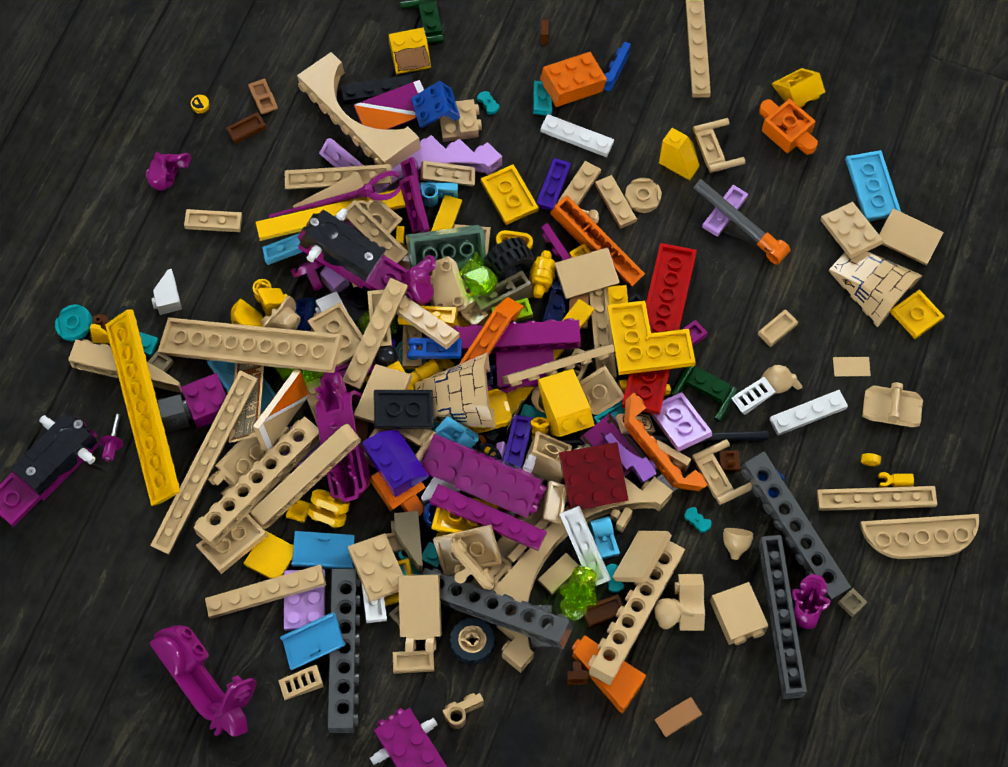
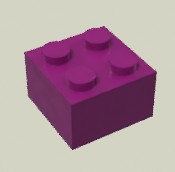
[180,373,226,429]

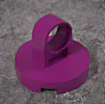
[290,259,324,291]

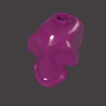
[146,152,192,191]
[401,255,436,306]
[792,574,831,629]

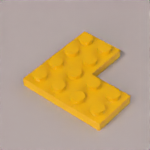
[607,301,695,375]

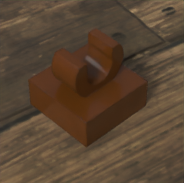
[719,450,740,472]

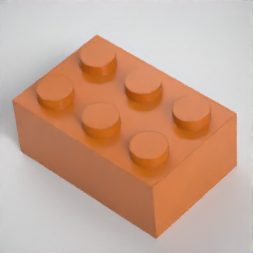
[540,52,607,107]

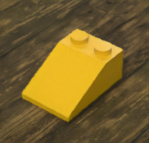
[537,369,595,437]
[431,497,499,535]

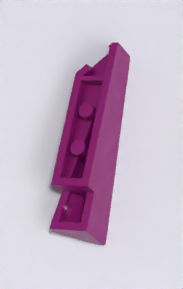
[399,157,430,234]

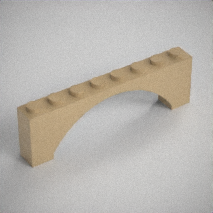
[297,52,421,168]

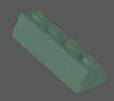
[406,225,486,269]

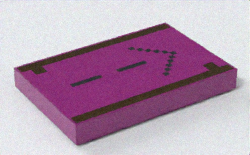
[580,414,647,477]

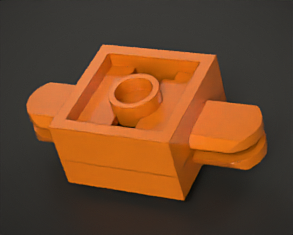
[759,98,818,155]
[370,472,426,516]

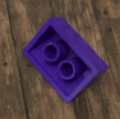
[362,429,429,497]

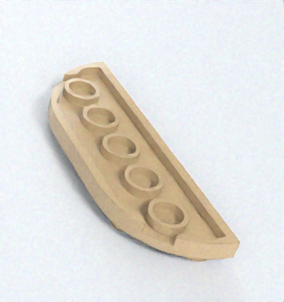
[860,514,979,559]

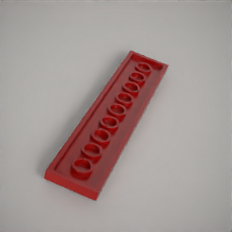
[622,243,697,415]

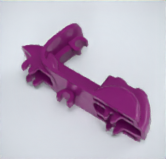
[315,372,370,502]
[150,625,257,737]

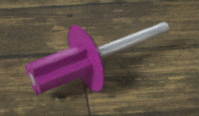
[99,414,124,462]

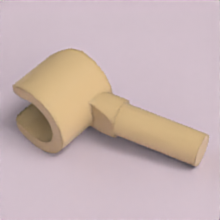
[582,209,599,224]

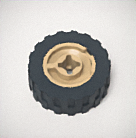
[450,617,495,665]

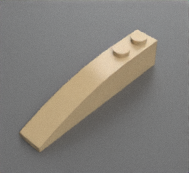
[68,339,182,393]

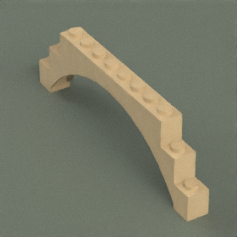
[492,477,673,673]

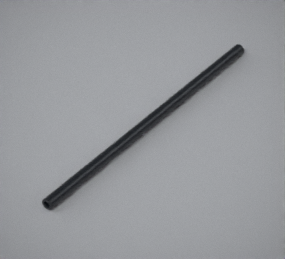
[527,431,768,449]

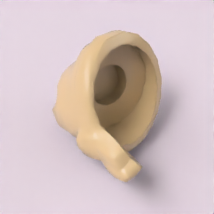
[761,365,802,394]
[654,598,695,629]

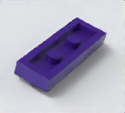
[536,158,571,211]
[504,415,533,468]

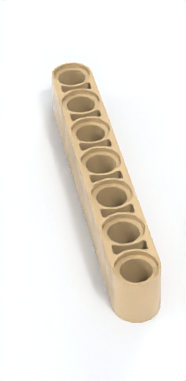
[250,424,361,529]

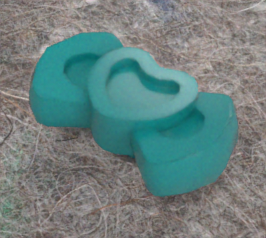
[477,91,500,115]
[684,507,712,533]
[606,564,625,593]

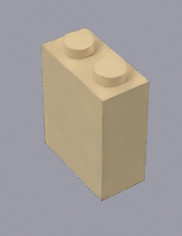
[710,582,768,645]

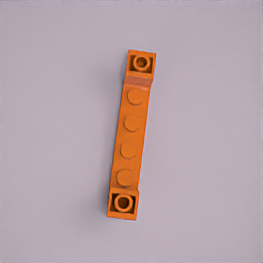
[459,297,524,364]
[624,393,708,491]

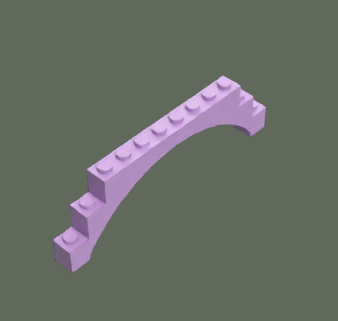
[320,135,502,293]

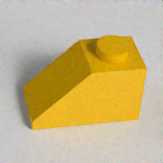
[257,288,288,317]

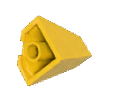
[659,128,700,180]

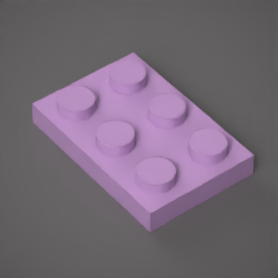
[650,392,712,452]
[284,569,325,631]

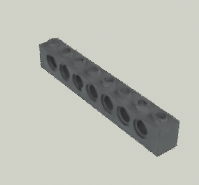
[741,452,851,600]
[758,535,807,699]
[422,568,573,649]
[328,569,361,733]

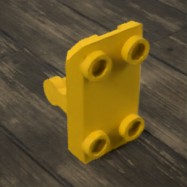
[464,389,513,434]

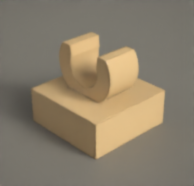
[610,507,633,533]

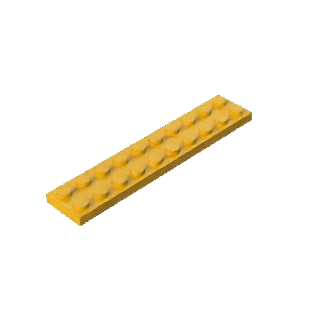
[105,310,180,506]

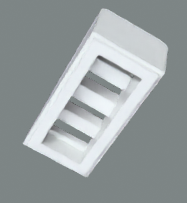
[732,377,776,415]

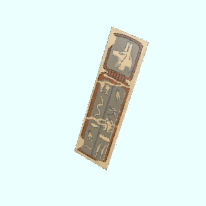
[229,363,264,443]

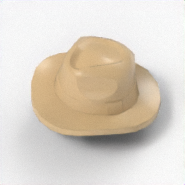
[260,296,300,330]

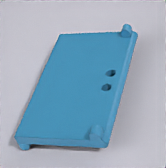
[291,531,354,569]
[280,612,346,670]

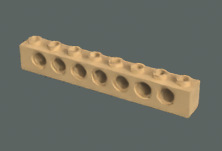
[193,416,320,549]
[588,541,685,685]

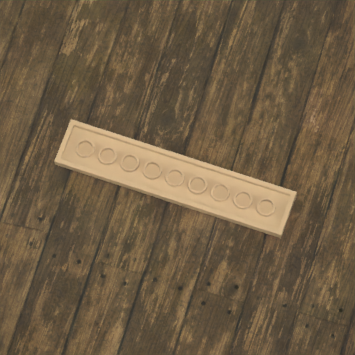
[158,318,343,373]

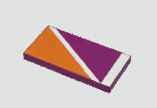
[353,80,424,130]

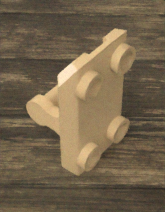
[429,256,469,312]
[862,382,923,427]
[450,537,495,590]

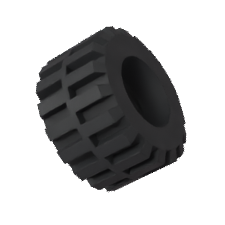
[483,237,535,284]

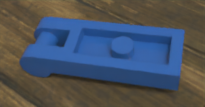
[604,42,631,91]
[407,338,462,360]

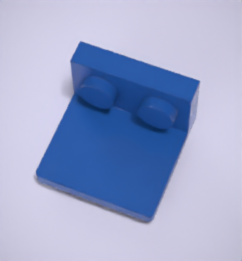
[411,81,461,128]

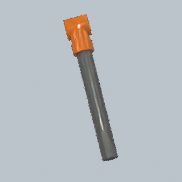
[694,179,791,265]

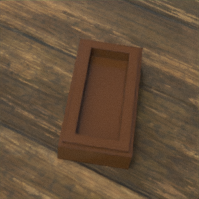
[226,112,267,144]
[581,594,623,628]

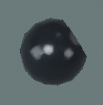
[374,346,398,367]

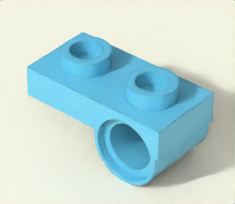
[421,181,458,207]
[435,416,479,448]
[589,516,620,560]

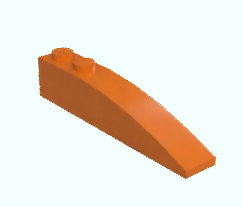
[550,195,645,287]

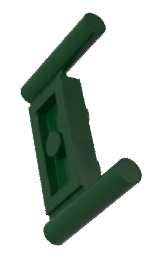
[400,0,444,44]
[670,366,738,422]

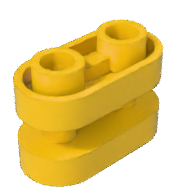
[308,489,350,528]

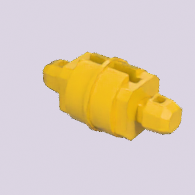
[529,250,555,299]

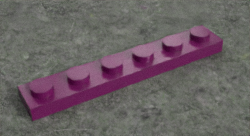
[430,484,547,551]

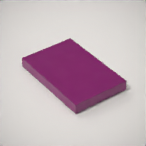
[496,347,554,389]

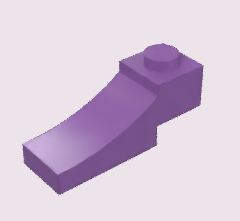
[603,433,657,484]

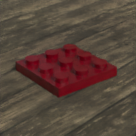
[559,442,629,509]

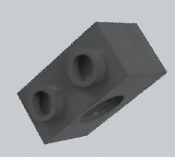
[157,395,192,433]

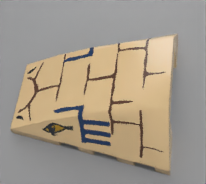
[829,251,922,328]
[415,353,496,429]

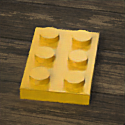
[481,164,539,225]

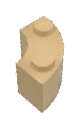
[674,574,705,631]

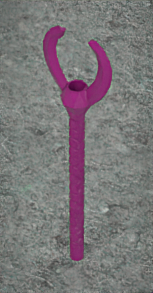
[269,171,401,219]

